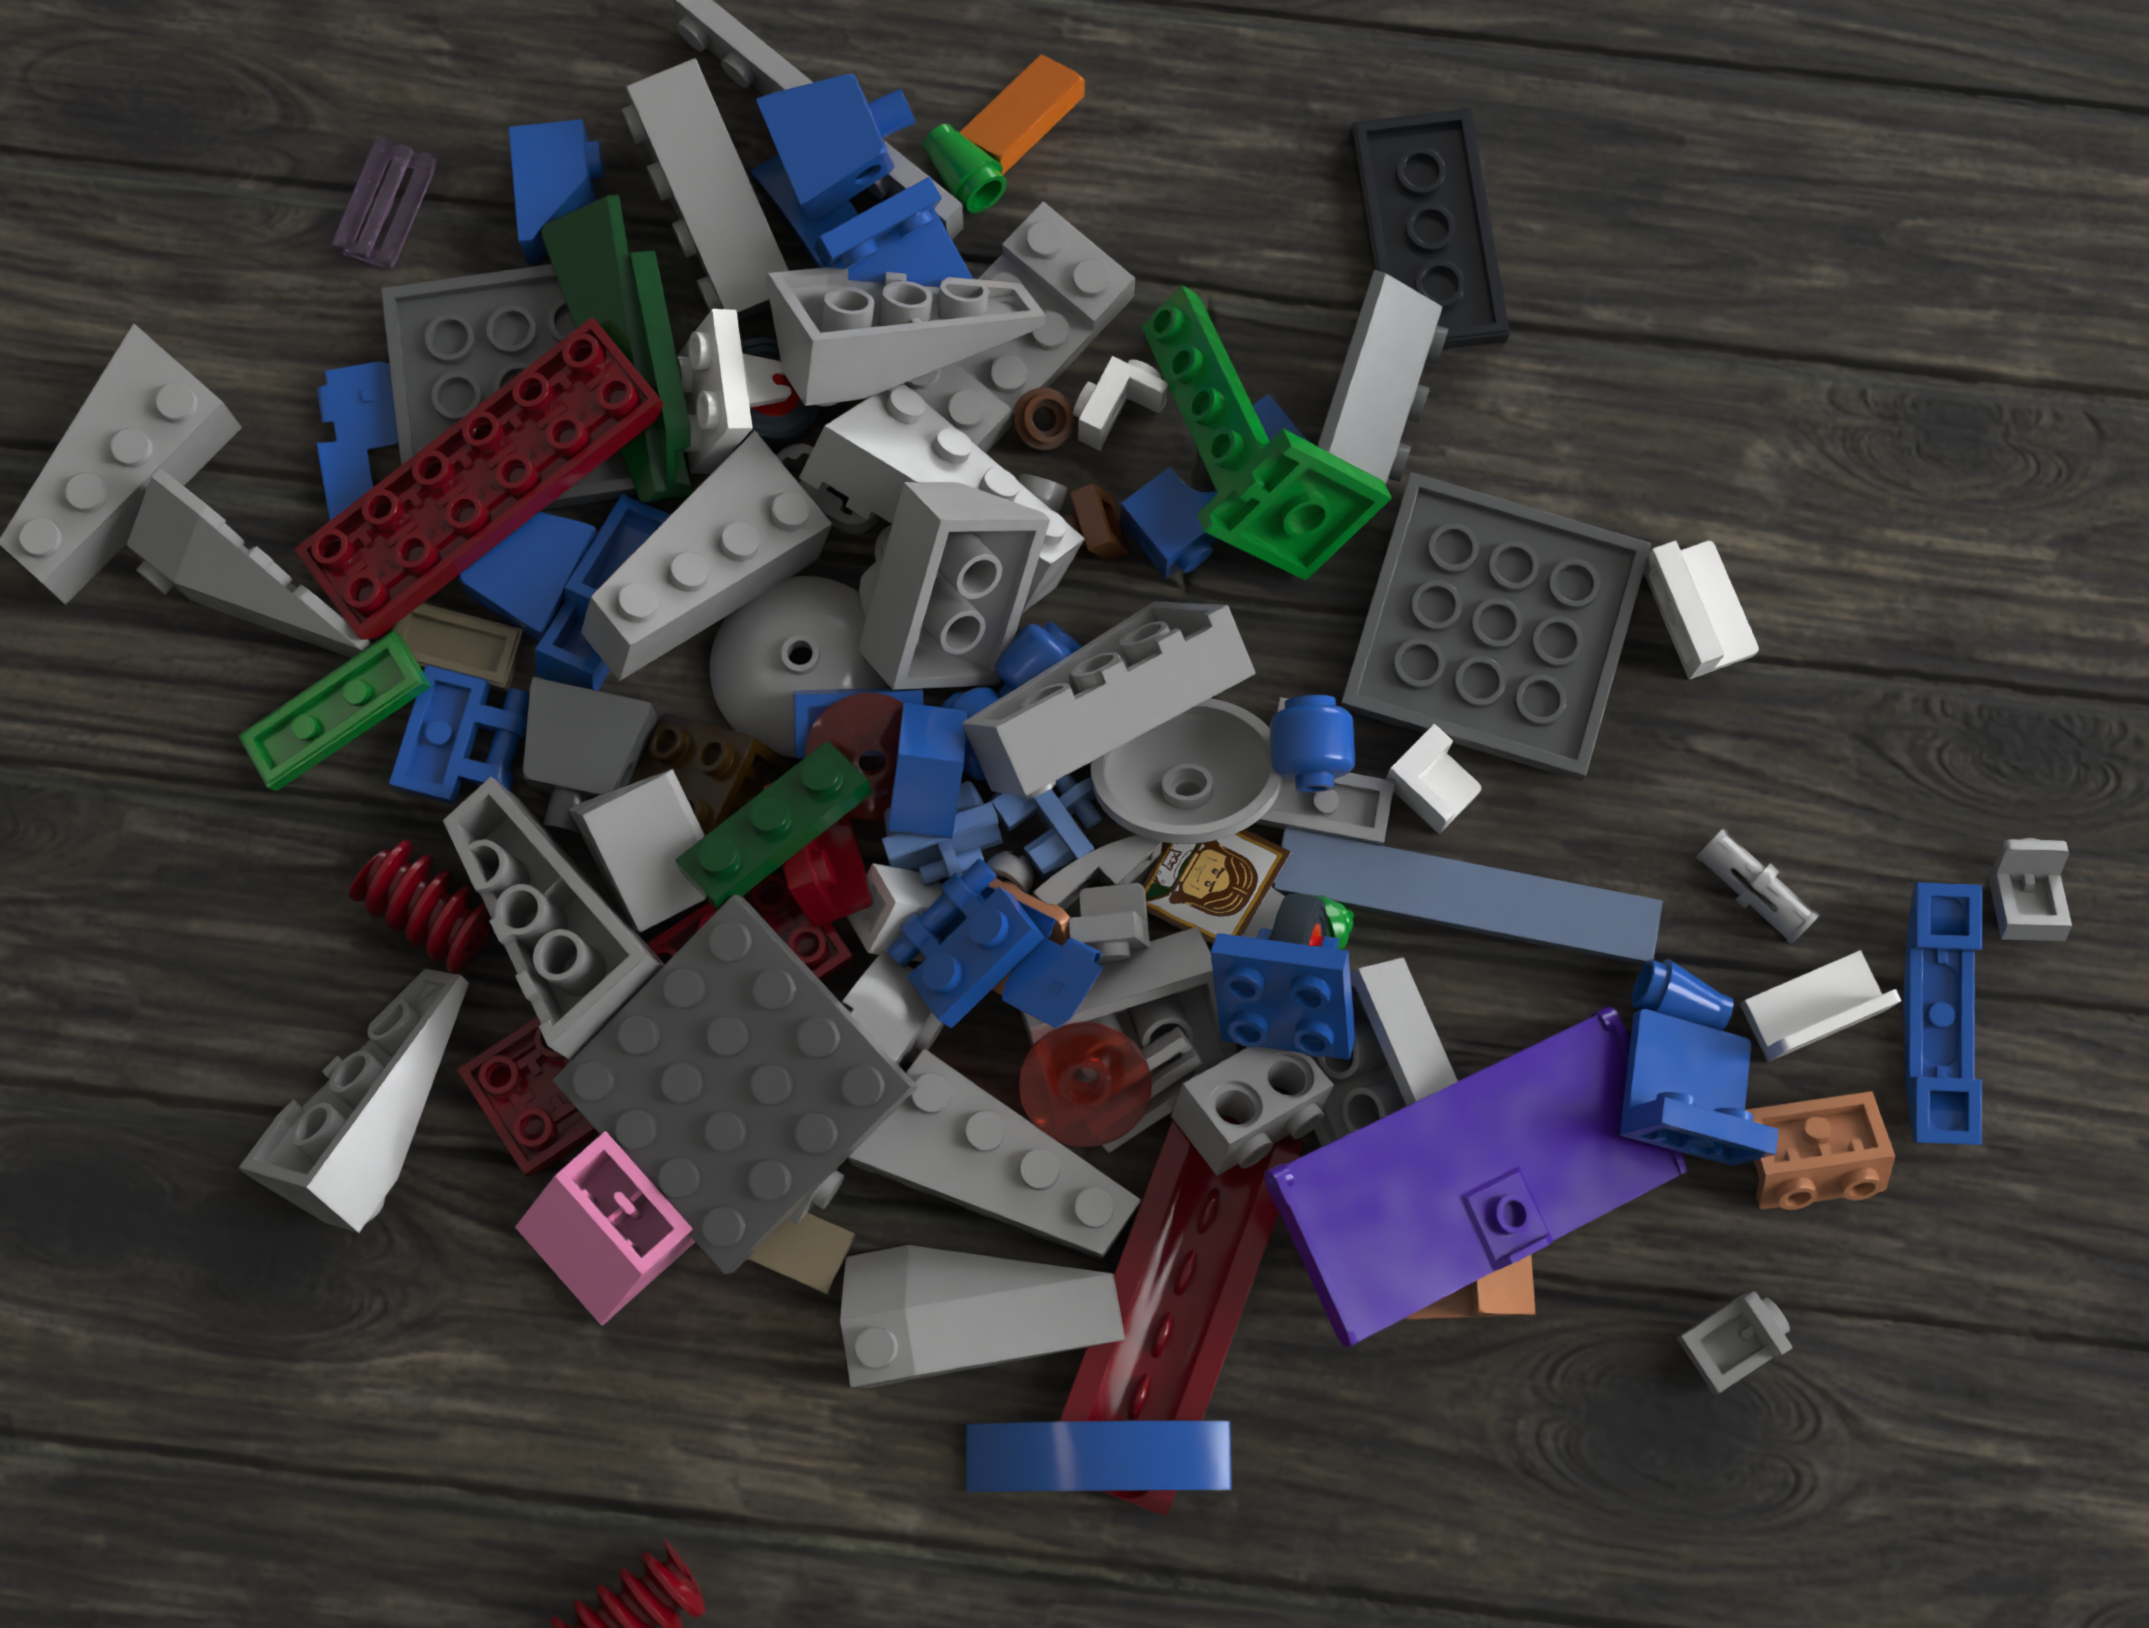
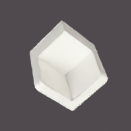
[1385,724,1481,834]
[847,863,944,962]

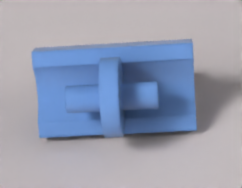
[990,773,1102,880]
[882,781,1003,885]

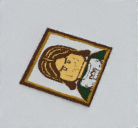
[1143,829,1292,944]

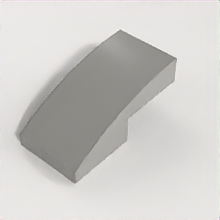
[1033,835,1162,911]

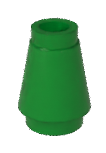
[923,124,1007,213]

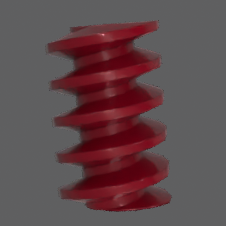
[349,839,491,974]
[549,1538,706,1628]

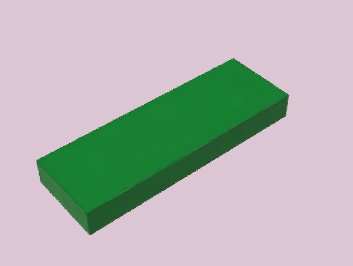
[238,631,431,791]

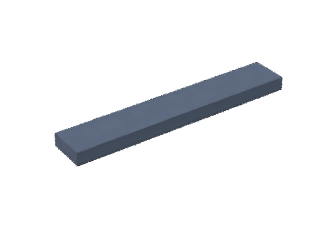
[1273,827,1663,965]

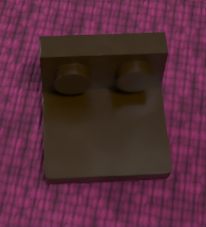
[629,713,794,836]

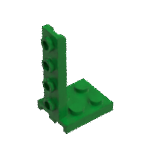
[1141,285,1392,581]

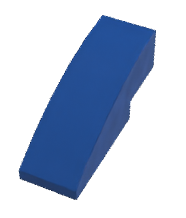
[535,494,671,691]

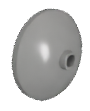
[710,576,891,761]
[1091,698,1283,844]

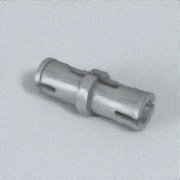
[1695,827,1820,944]

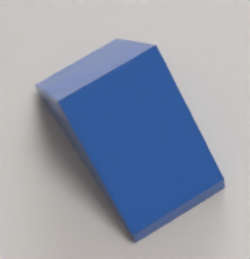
[888,703,968,839]

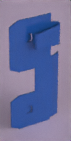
[316,361,399,521]
[939,886,1104,1029]

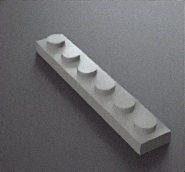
[673,0,964,240]

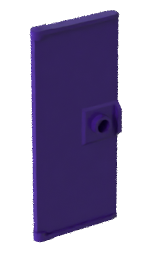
[1264,1006,1687,1347]

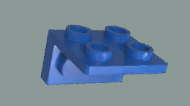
[814,176,973,287]
[1620,1009,1779,1166]

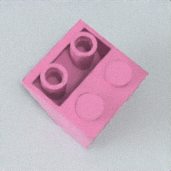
[515,1131,695,1326]

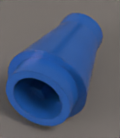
[1631,959,1734,1031]

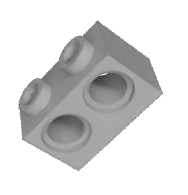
[1171,1047,1333,1176]

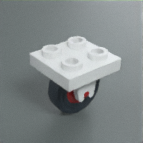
[676,309,821,474]

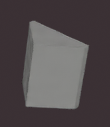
[569,769,705,932]

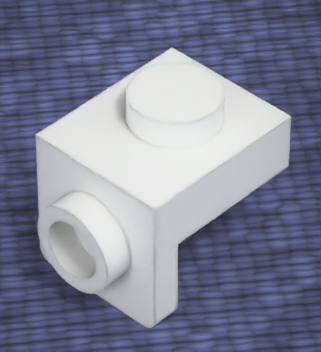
[1073,356,1168,451]

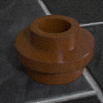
[1012,388,1074,450]

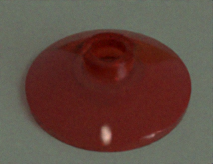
[804,692,904,820]
[1019,1022,1152,1147]

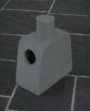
[523,677,659,837]

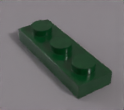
[675,740,873,911]

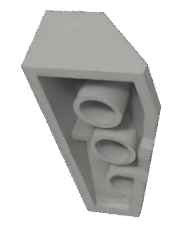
[767,267,1046,406]
[239,969,469,1233]

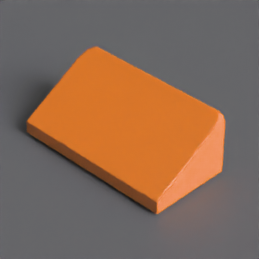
[959,54,1085,175]

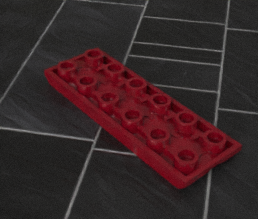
[294,316,664,640]
[457,864,854,1177]
[1059,1116,1303,1517]

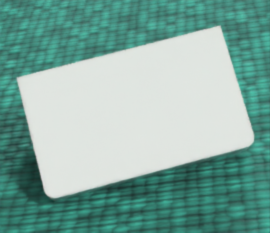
[1643,541,1759,680]
[1740,950,1901,1062]

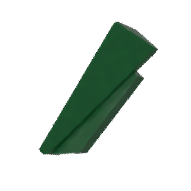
[541,195,692,503]

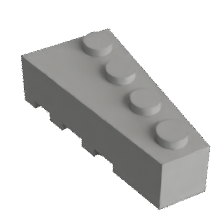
[621,58,789,322]
[0,324,242,605]
[799,383,1085,613]
[581,431,832,681]
[962,601,1256,799]
[443,777,664,1061]
[848,1049,1141,1261]

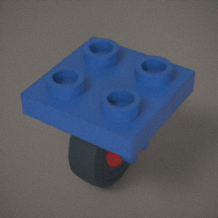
[1210,893,1355,1060]

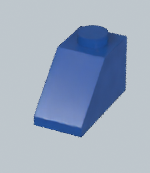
[509,119,604,265]

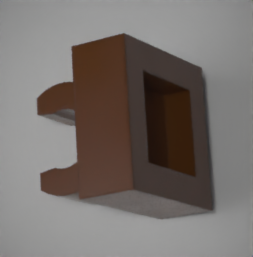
[1062,483,1130,561]

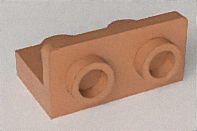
[1745,1091,1895,1210]

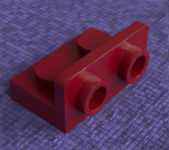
[763,783,873,928]

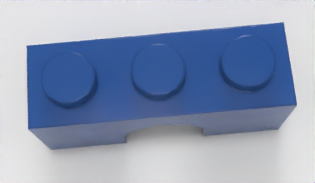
[1120,394,1308,579]

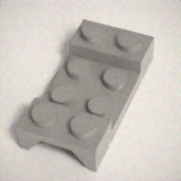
[904,201,1135,453]

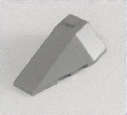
[127,468,372,658]
[840,1245,1125,1388]

